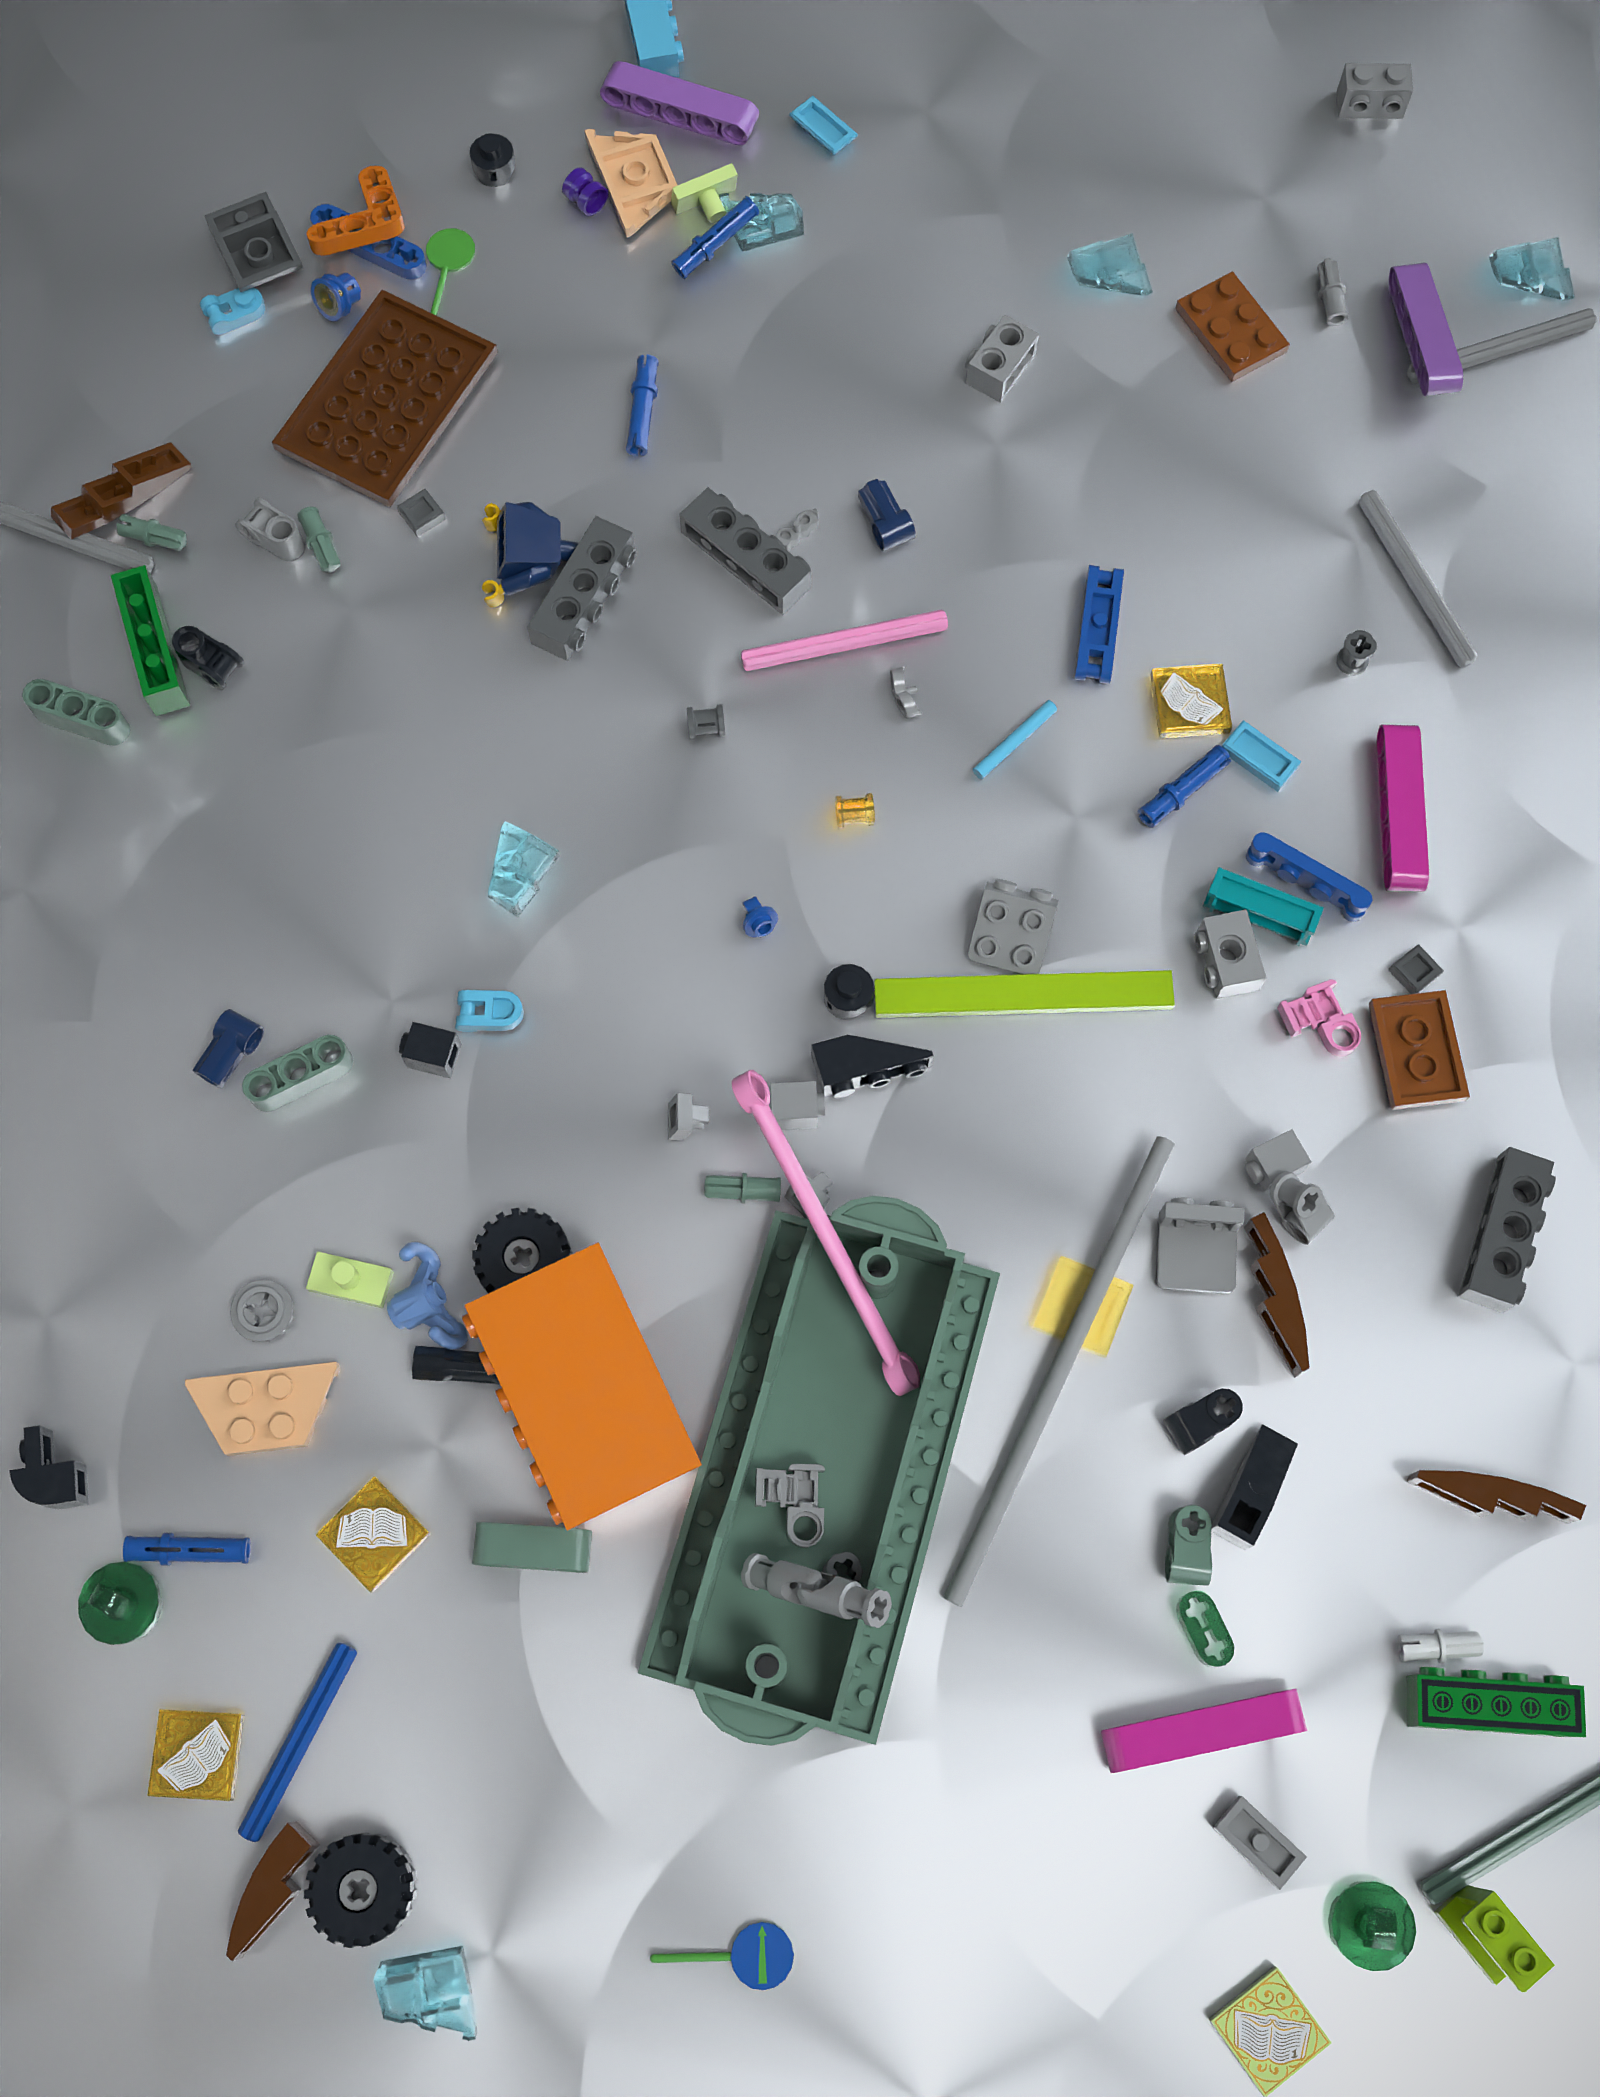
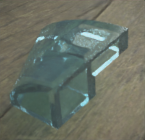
[719,193,804,252]
[1067,233,1153,296]
[1489,237,1575,301]
[488,822,560,917]
[374,1946,477,2041]

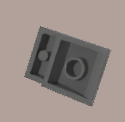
[204,192,303,292]

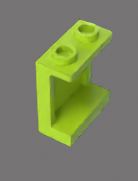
[1434,1885,1555,1993]

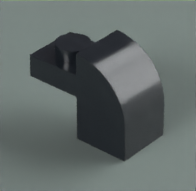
[9,1425,89,1509]

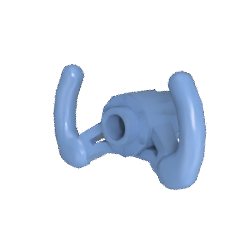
[387,1242,468,1349]

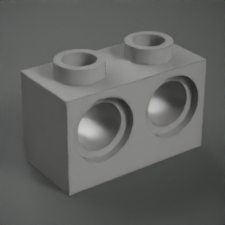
[965,315,1039,403]

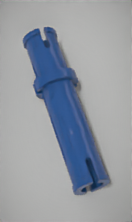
[671,196,759,279]
[626,355,659,457]
[1137,745,1231,828]
[123,1533,251,1566]

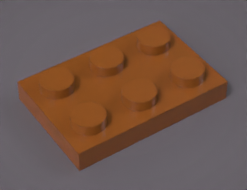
[1175,271,1290,382]
[1369,990,1470,1110]

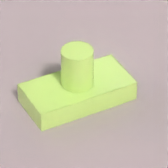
[671,163,738,223]
[306,1251,394,1309]

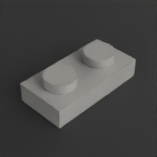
[1212,1796,1307,1890]

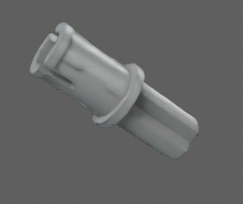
[1317,258,1348,326]

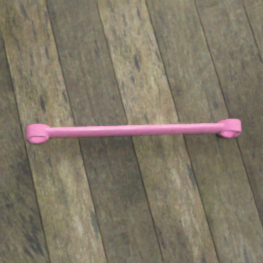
[732,1070,920,1396]

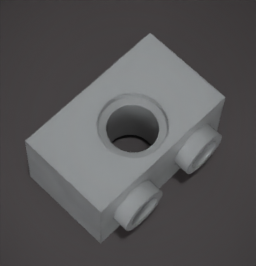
[1194,909,1266,999]

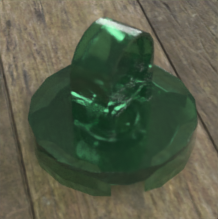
[78,1562,163,1646]
[1328,1880,1417,1972]

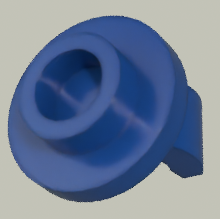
[742,896,778,937]

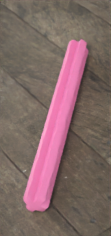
[741,610,948,671]

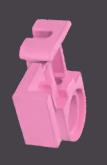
[1277,979,1361,1057]

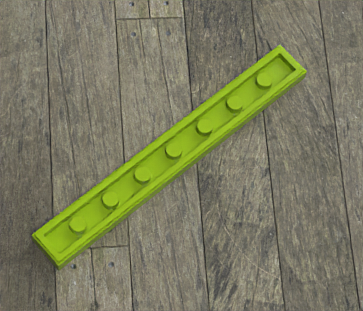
[874,970,1175,1018]

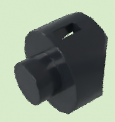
[469,133,515,187]
[824,964,874,1019]

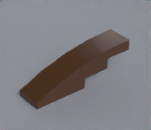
[51,442,191,540]
[1244,1212,1310,1378]
[1407,1470,1587,1524]

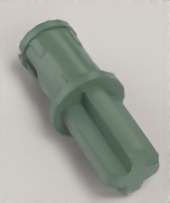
[297,506,341,573]
[117,514,187,551]
[704,1173,781,1204]

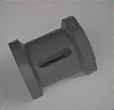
[1337,630,1377,675]
[687,704,725,739]
[822,1552,863,1583]

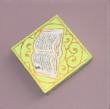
[1209,1966,1332,2097]

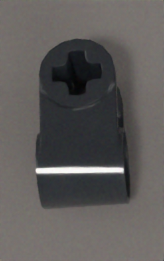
[172,626,244,690]
[1163,1388,1243,1456]

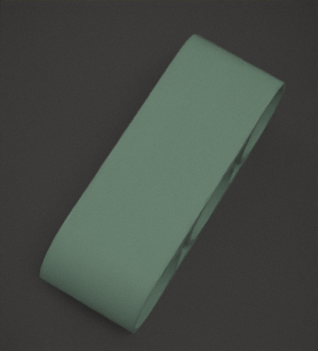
[22,679,131,746]
[242,1035,353,1112]
[472,1522,592,1573]

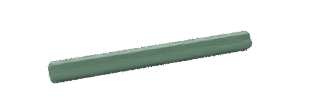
[1420,1773,1600,1905]

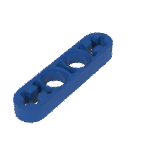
[310,204,427,280]

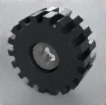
[472,1208,573,1294]
[304,1833,417,1948]

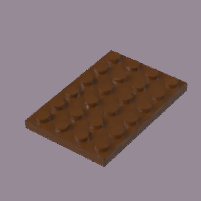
[272,289,498,508]

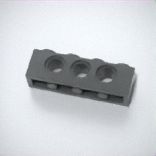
[679,487,811,615]
[527,516,637,661]
[1458,1146,1556,1313]

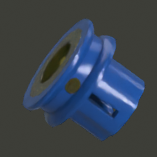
[311,273,361,321]

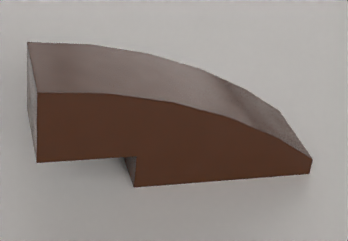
[226,1821,320,1961]

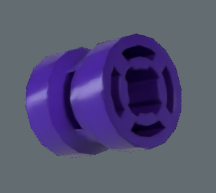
[562,167,608,216]

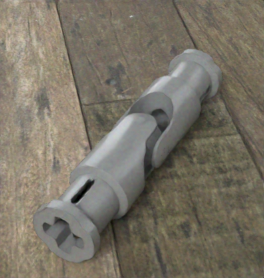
[741,1553,892,1628]

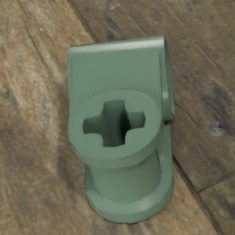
[1165,1505,1212,1586]

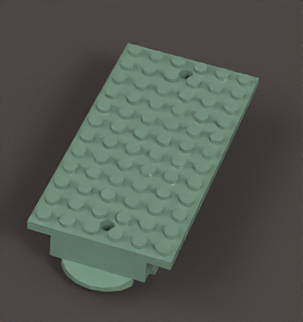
[638,1196,1000,1746]

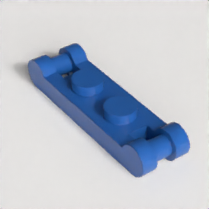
[1074,565,1124,684]
[1246,832,1373,922]

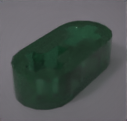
[1176,1591,1235,1668]

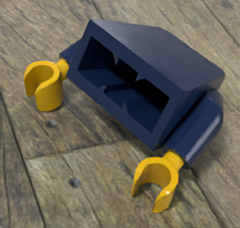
[482,502,578,607]

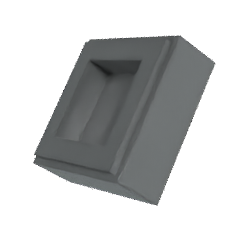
[397,489,446,537]
[1389,944,1444,994]

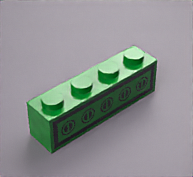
[111,565,190,716]
[1406,1667,1586,1738]

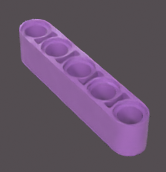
[600,61,759,145]
[1389,263,1463,396]

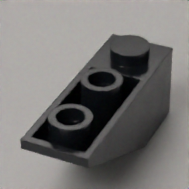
[811,1034,934,1098]
[1211,1424,1298,1550]

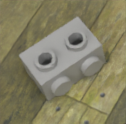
[1336,63,1413,119]

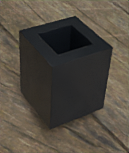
[399,1022,462,1079]

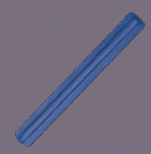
[238,1642,357,1842]

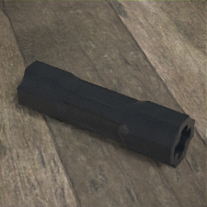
[412,1346,501,1386]

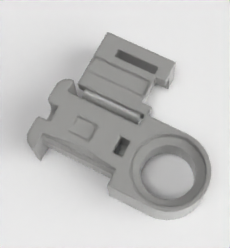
[755,1464,825,1548]

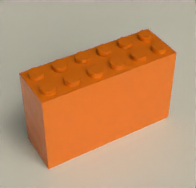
[462,1242,702,1531]

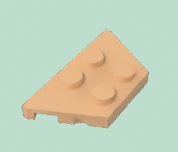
[584,129,678,238]
[185,1362,340,1456]

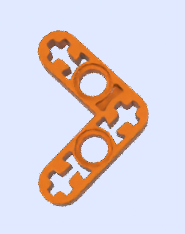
[307,165,405,256]

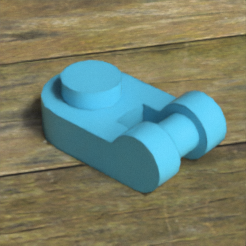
[200,287,266,335]
[455,990,524,1032]

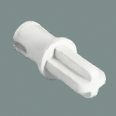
[1398,1629,1484,1663]

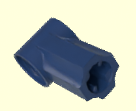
[858,479,916,551]
[192,1009,264,1089]

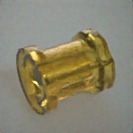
[835,793,875,829]

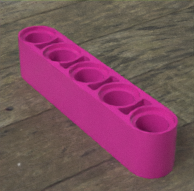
[1376,724,1429,892]
[1101,1688,1308,1774]

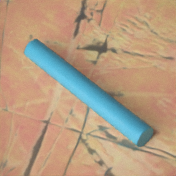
[973,700,1057,780]

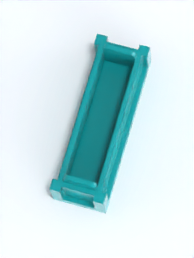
[1203,867,1324,946]

